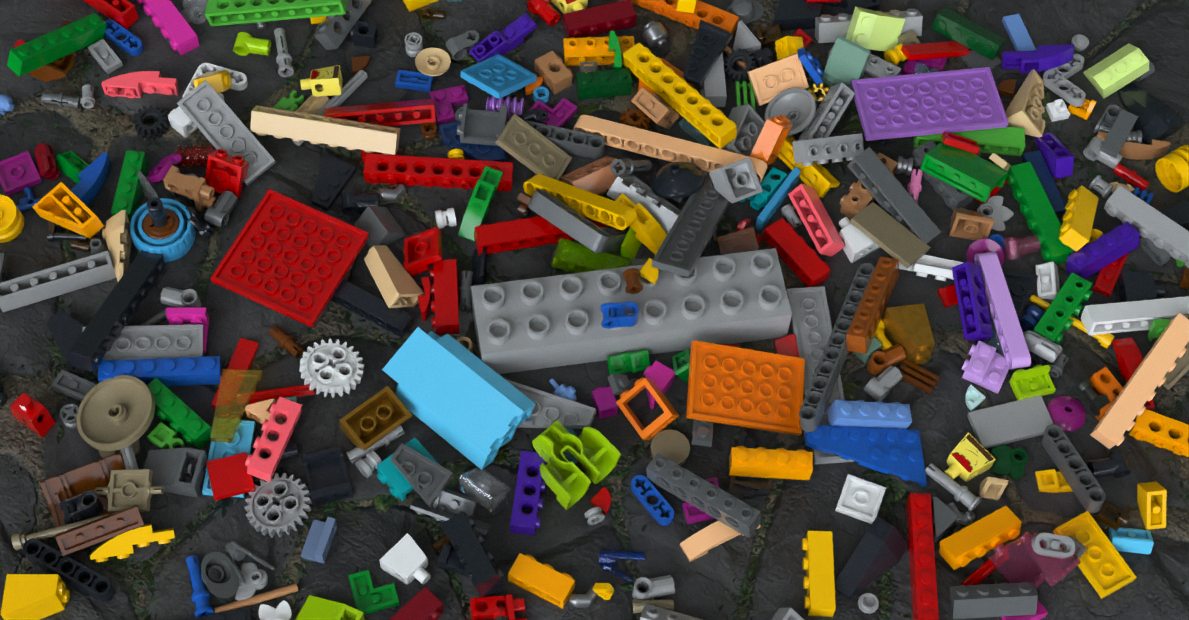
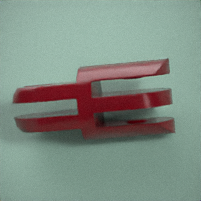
[34,143,59,180]

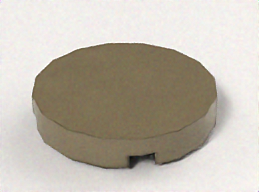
[650,429,690,466]

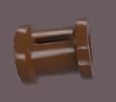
[623,268,643,294]

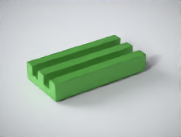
[735,81,755,110]

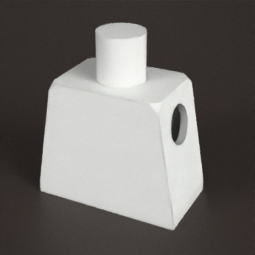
[838,217,880,263]
[379,533,431,585]

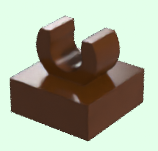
[517,192,531,216]

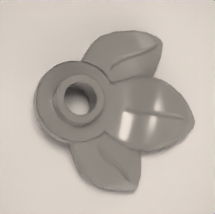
[977,196,1014,231]
[235,562,268,601]

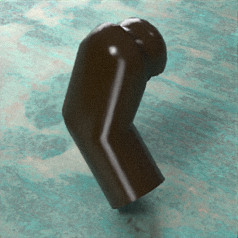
[71,235,99,252]

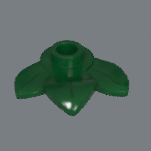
[991,445,1028,480]

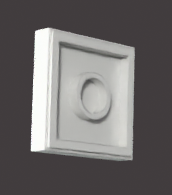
[835,474,886,524]

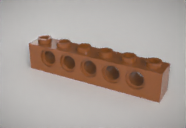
[846,256,899,354]

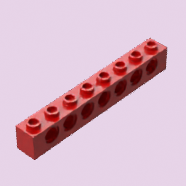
[363,154,513,192]

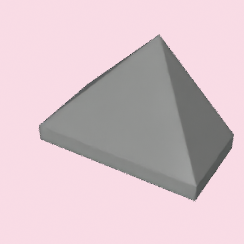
[733,20,761,53]

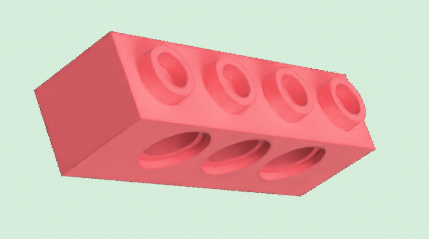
[245,397,302,482]

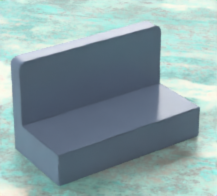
[301,517,337,564]

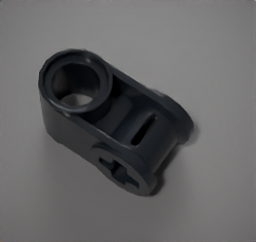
[59,491,103,525]

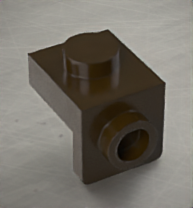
[755,23,783,48]
[1096,501,1131,531]

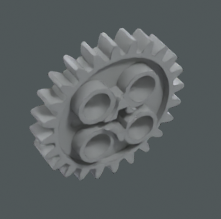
[245,473,312,538]

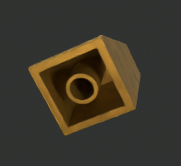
[882,303,935,365]

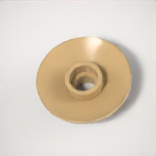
[415,48,451,76]

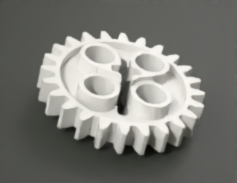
[299,339,364,398]

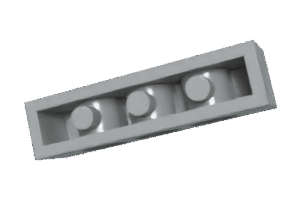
[797,82,855,141]

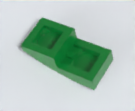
[608,31,622,69]
[607,349,650,375]

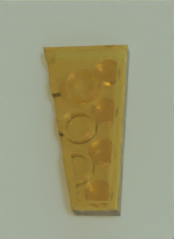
[210,369,263,442]

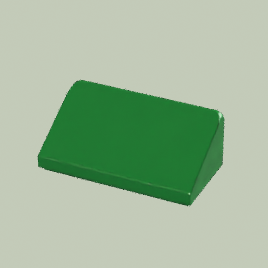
[56,150,89,184]

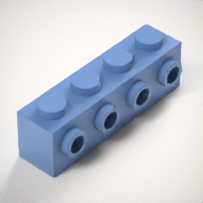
[827,399,912,429]

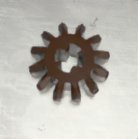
[619,106,650,130]

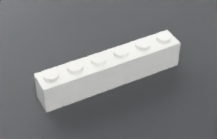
[1080,296,1189,335]

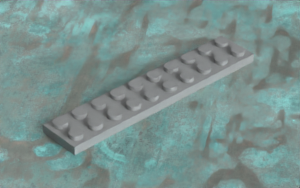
[787,286,854,464]

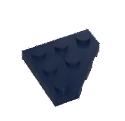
[439,121,506,162]

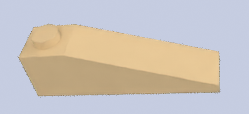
[1006,69,1045,138]
[102,210,132,282]

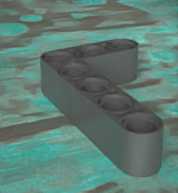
[528,189,627,254]

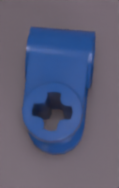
[600,302,639,329]

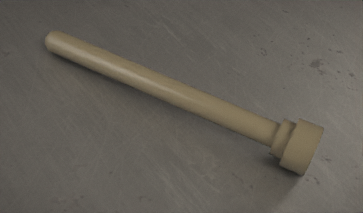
[11,514,108,550]

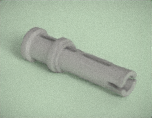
[274,28,294,77]
[925,463,982,512]

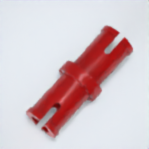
[1113,163,1150,191]

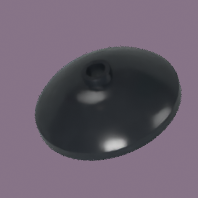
[649,162,705,199]

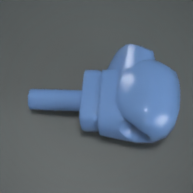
[0,94,15,115]
[549,379,577,402]

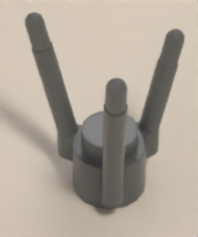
[225,540,275,584]

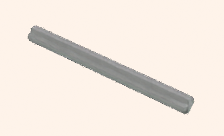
[293,70,368,146]

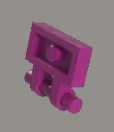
[144,153,182,184]

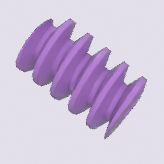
[486,95,524,119]

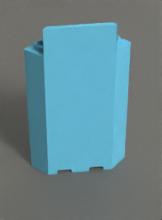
[382,327,535,470]

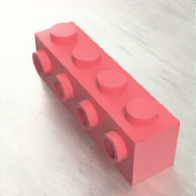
[788,183,845,257]

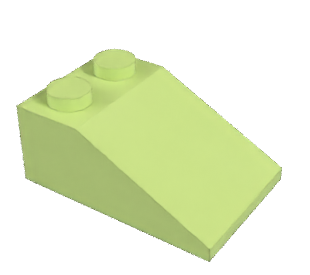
[845,6,905,51]

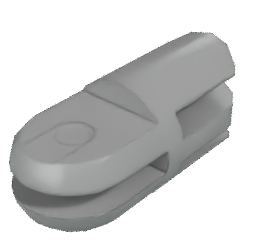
[1023,330,1063,363]

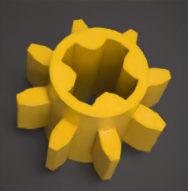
[808,82,829,102]

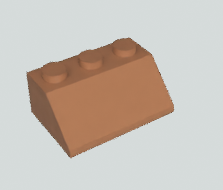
[560,156,624,195]

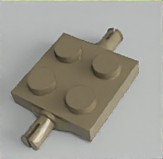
[95,469,165,512]

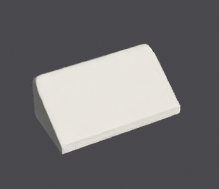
[1035,261,1060,300]

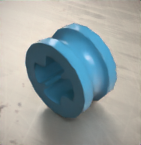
[533,86,549,104]

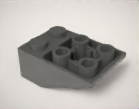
[143,448,208,497]

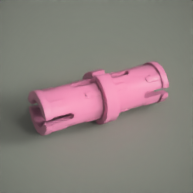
[907,169,923,204]

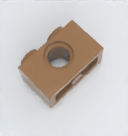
[535,51,573,95]

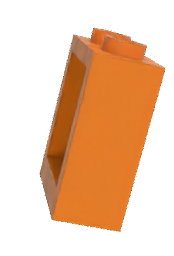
[749,114,793,165]
[616,377,679,440]

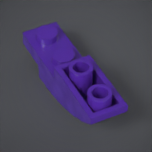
[469,13,537,63]
[1001,44,1074,74]

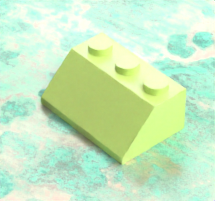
[1083,43,1149,99]

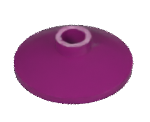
[966,239,1004,267]
[1047,396,1086,432]

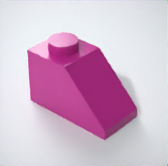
[644,361,675,410]

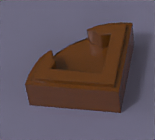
[351,56,370,75]
[997,79,1016,97]

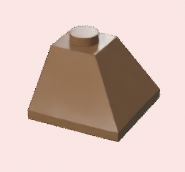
[949,208,994,240]

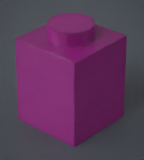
[592,386,618,420]

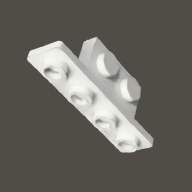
[899,255,963,282]

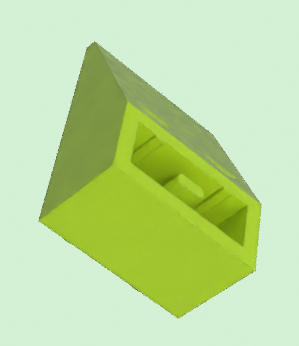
[296,595,365,620]

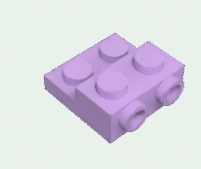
[961,341,1009,394]

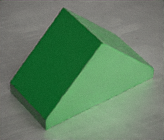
[672,348,690,383]

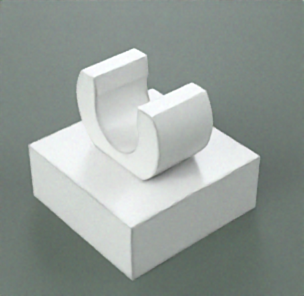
[1045,99,1070,122]

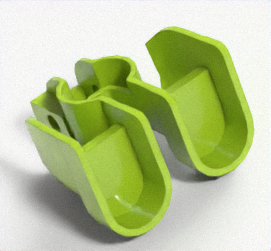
[532,420,621,510]

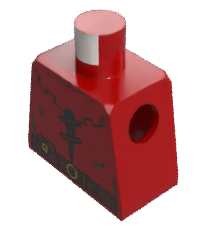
[10,393,56,438]

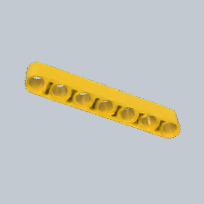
[523,174,637,230]

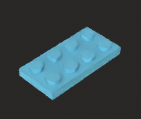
[202,419,256,498]

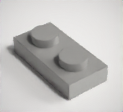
[88,39,123,74]

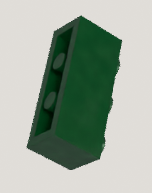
[576,68,632,100]

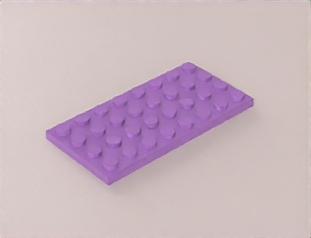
[850,67,1008,141]

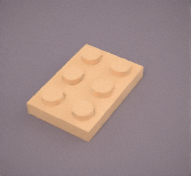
[747,53,809,106]

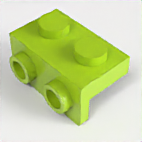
[1009,365,1056,401]

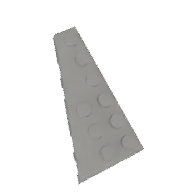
[505,379,596,429]

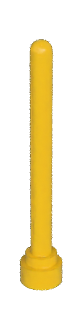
[1030,295,1115,349]

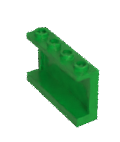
[920,141,1009,203]

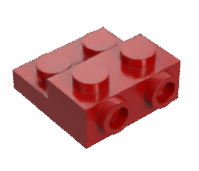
[205,149,249,199]
[403,226,442,276]

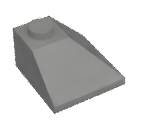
[709,157,763,203]

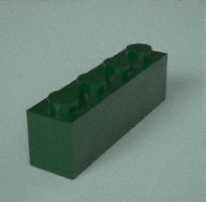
[931,7,1006,61]

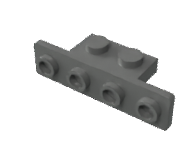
[410,488,491,535]

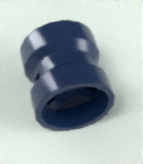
[1019,305,1044,331]

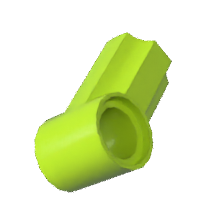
[233,32,271,56]

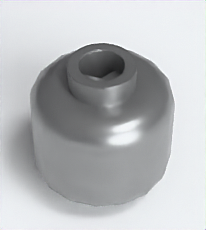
[642,21,668,48]

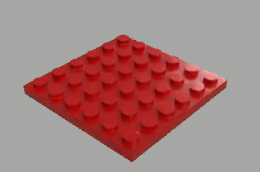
[210,189,369,328]

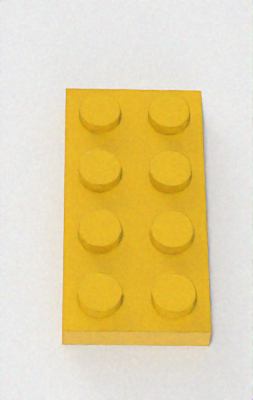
[1053,511,1137,599]

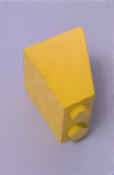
[0,574,70,620]

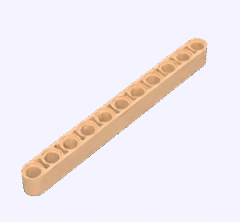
[573,114,767,183]

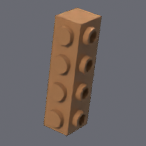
[839,152,898,218]

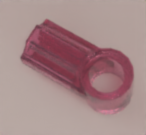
[1003,235,1041,259]

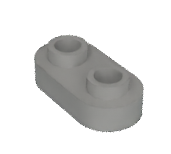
[1032,532,1075,559]

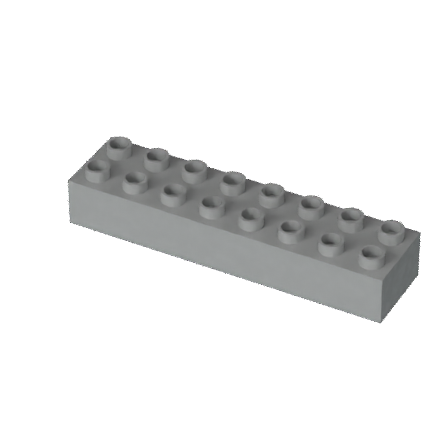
[471,248,792,374]

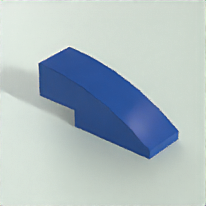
[70,152,111,206]

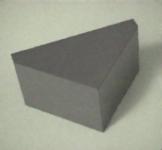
[931,497,959,543]

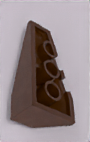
[29,21,77,82]

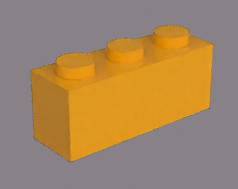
[508,553,575,608]

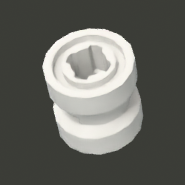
[435,208,457,229]

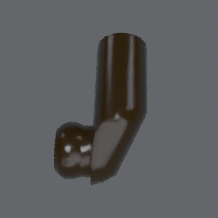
[420,7,445,20]
[431,534,454,553]

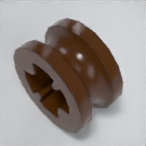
[421,122,437,140]

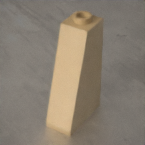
[364,245,424,308]

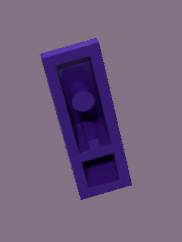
[1034,132,1074,178]

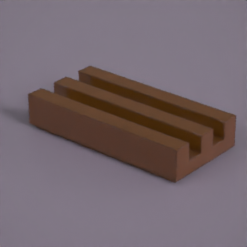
[899,359,940,394]

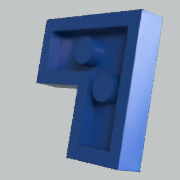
[797,47,824,85]

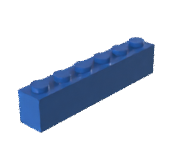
[98,356,222,386]

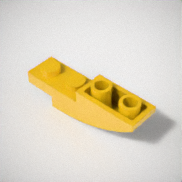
[615,193,667,255]
[90,523,175,562]

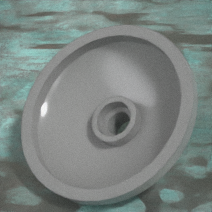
[765,88,816,136]

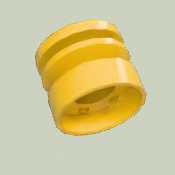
[1155,145,1189,193]

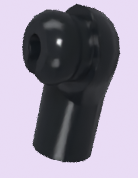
[520,108,548,122]

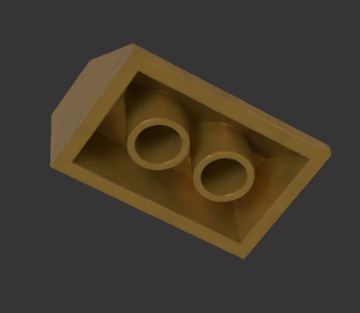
[339,386,412,451]

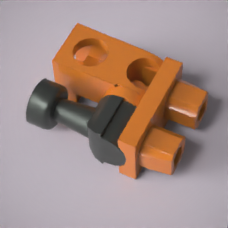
[1076,367,1123,421]

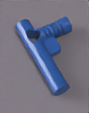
[16,187,41,211]

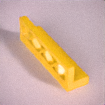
[778,136,840,198]

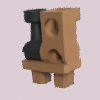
[163,166,217,212]

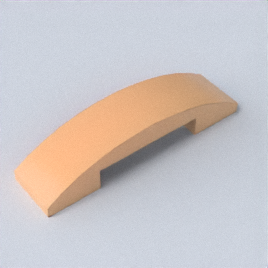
[680,521,761,562]

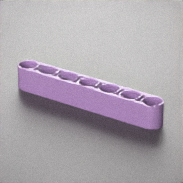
[974,252,1031,369]

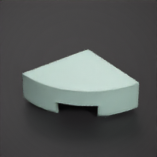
[965,385,986,412]

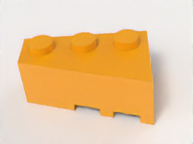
[33,182,104,239]

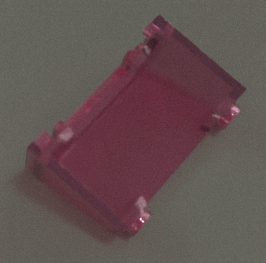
[989,532,1081,588]

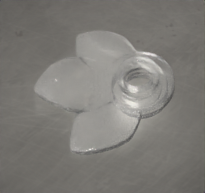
[180,0,208,24]

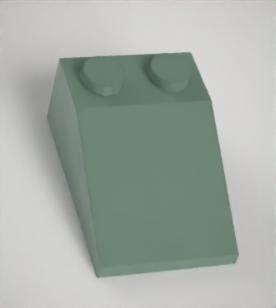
[822,36,871,90]

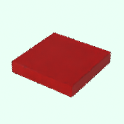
[206,452,255,501]

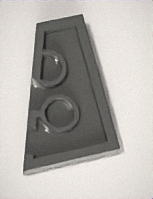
[390,443,453,507]

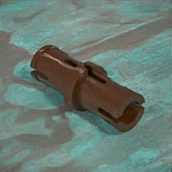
[269,325,304,359]

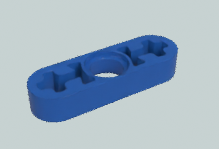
[104,19,143,56]
[631,475,674,526]

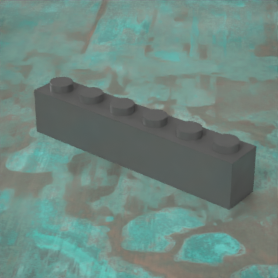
[847,147,941,244]

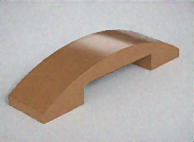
[1096,132,1171,160]

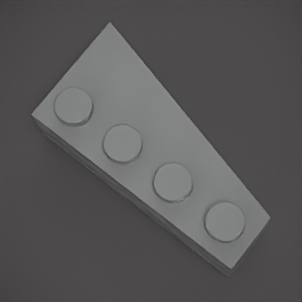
[607,175,681,235]

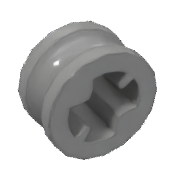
[584,507,605,525]

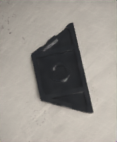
[727,431,773,500]

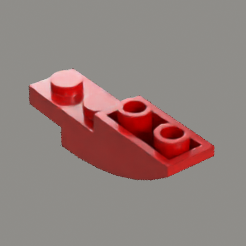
[1112,337,1155,410]

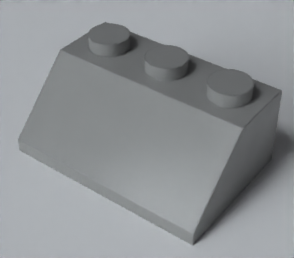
[715,104,765,156]

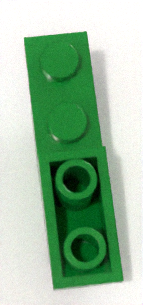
[458,166,503,242]

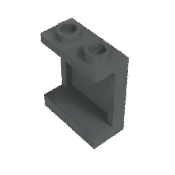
[457,103,508,146]

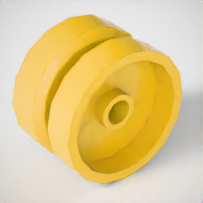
[0,194,24,243]

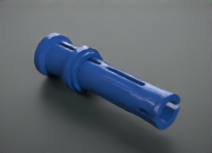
[186,555,214,617]

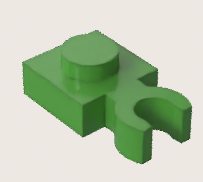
[273,90,304,111]
[1148,319,1171,341]
[147,422,185,449]

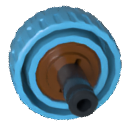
[130,198,196,262]

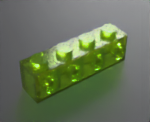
[551,238,632,273]

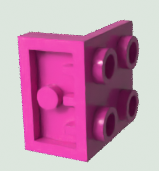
[166,308,209,353]

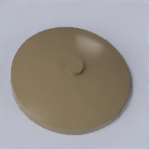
[76,375,155,451]

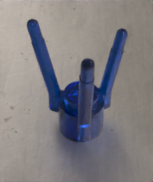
[599,549,646,582]

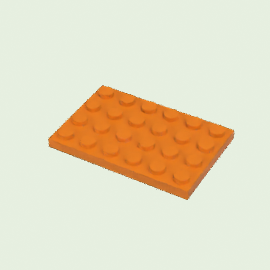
[686,340,805,435]

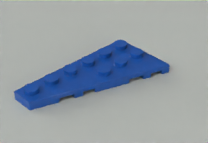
[804,425,927,487]

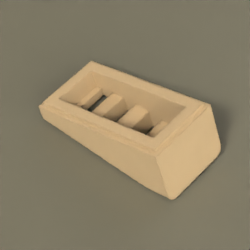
[979,477,1008,500]

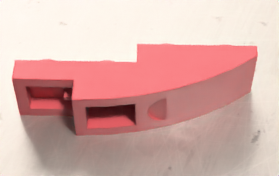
[101,71,179,98]

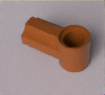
[867,344,906,375]

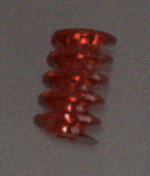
[176,143,215,168]

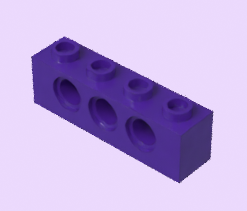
[952,261,994,343]
[510,451,548,536]

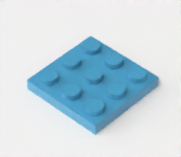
[460,54,537,99]

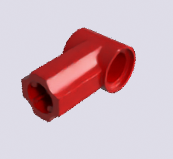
[527,0,561,26]

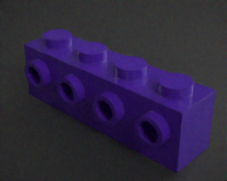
[1066,221,1140,279]

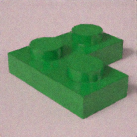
[348,570,399,615]

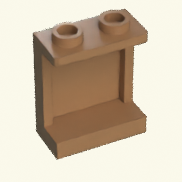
[631,87,680,129]

